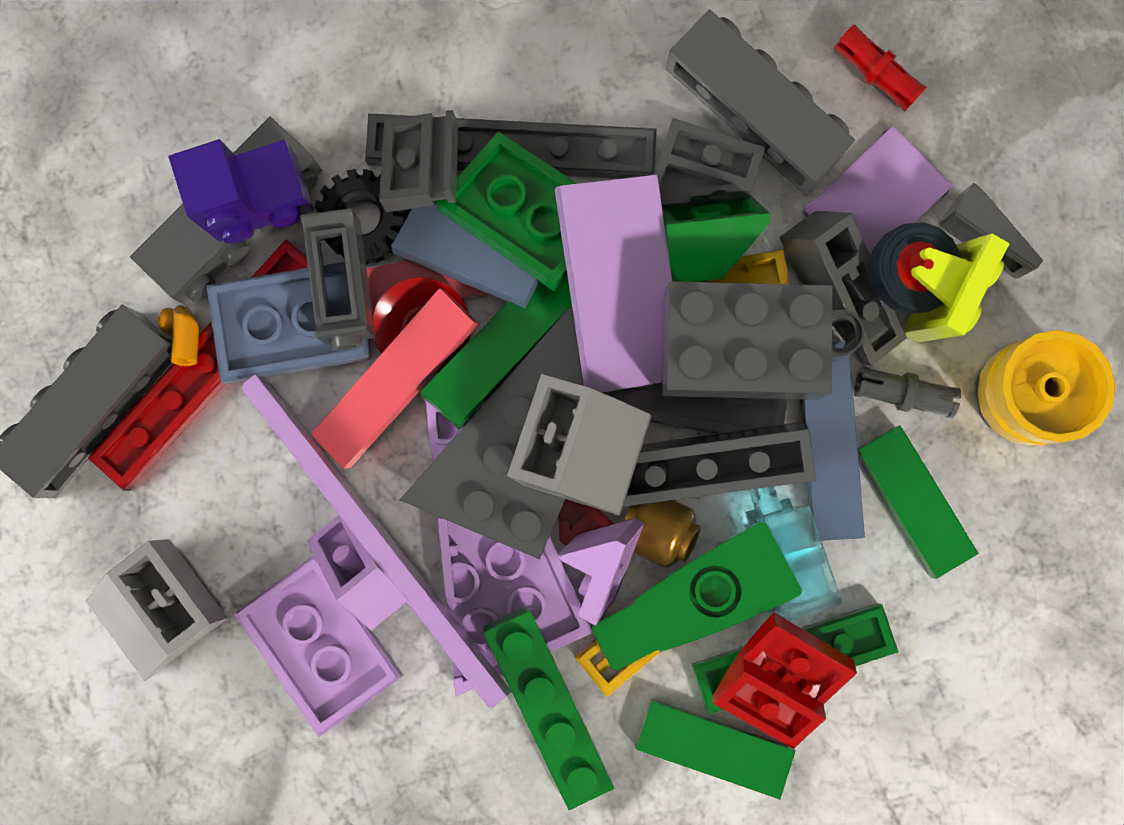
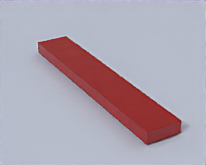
[88,239,308,491]

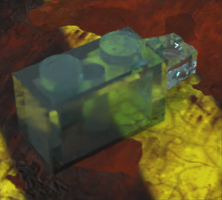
[744,487,843,621]

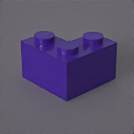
[168,139,314,243]

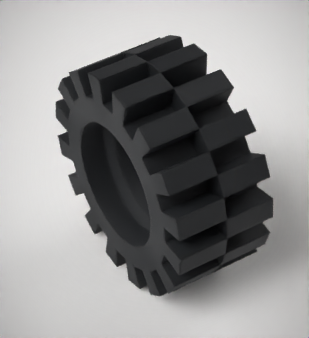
[314,169,407,264]

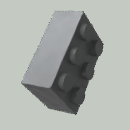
[662,282,833,400]

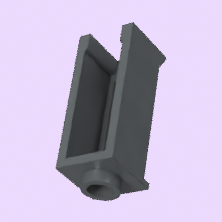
[300,208,375,350]

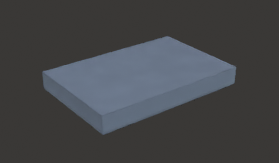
[391,176,539,308]
[206,262,372,384]

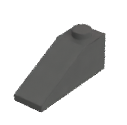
[779,211,907,366]

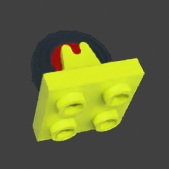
[868,222,1009,342]

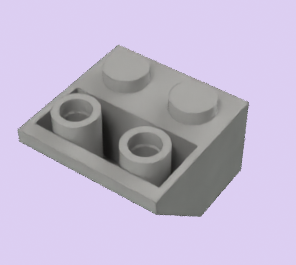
[507,374,652,516]
[86,539,228,681]

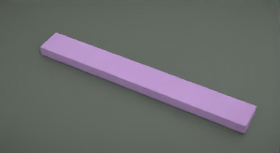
[241,374,512,708]

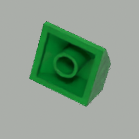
[662,195,770,282]

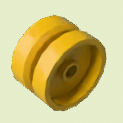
[977,330,1116,447]

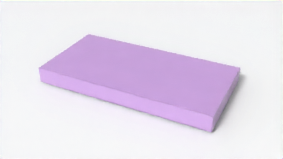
[555,175,672,393]

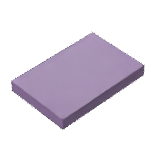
[233,556,403,737]

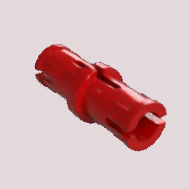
[833,24,927,112]

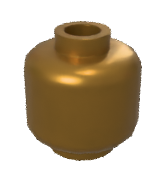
[624,500,701,568]

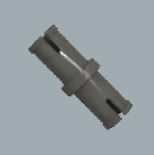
[854,366,961,419]

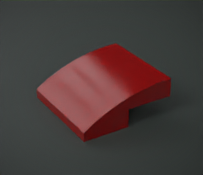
[712,612,857,749]

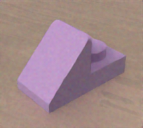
[558,518,644,626]

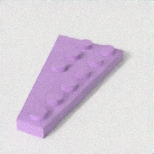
[424,373,593,697]

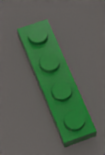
[483,605,614,810]

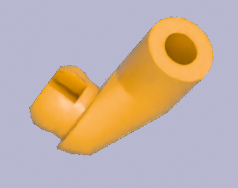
[158,305,199,366]

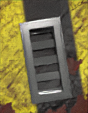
[939,183,1043,279]

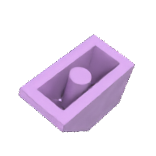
[307,515,406,631]

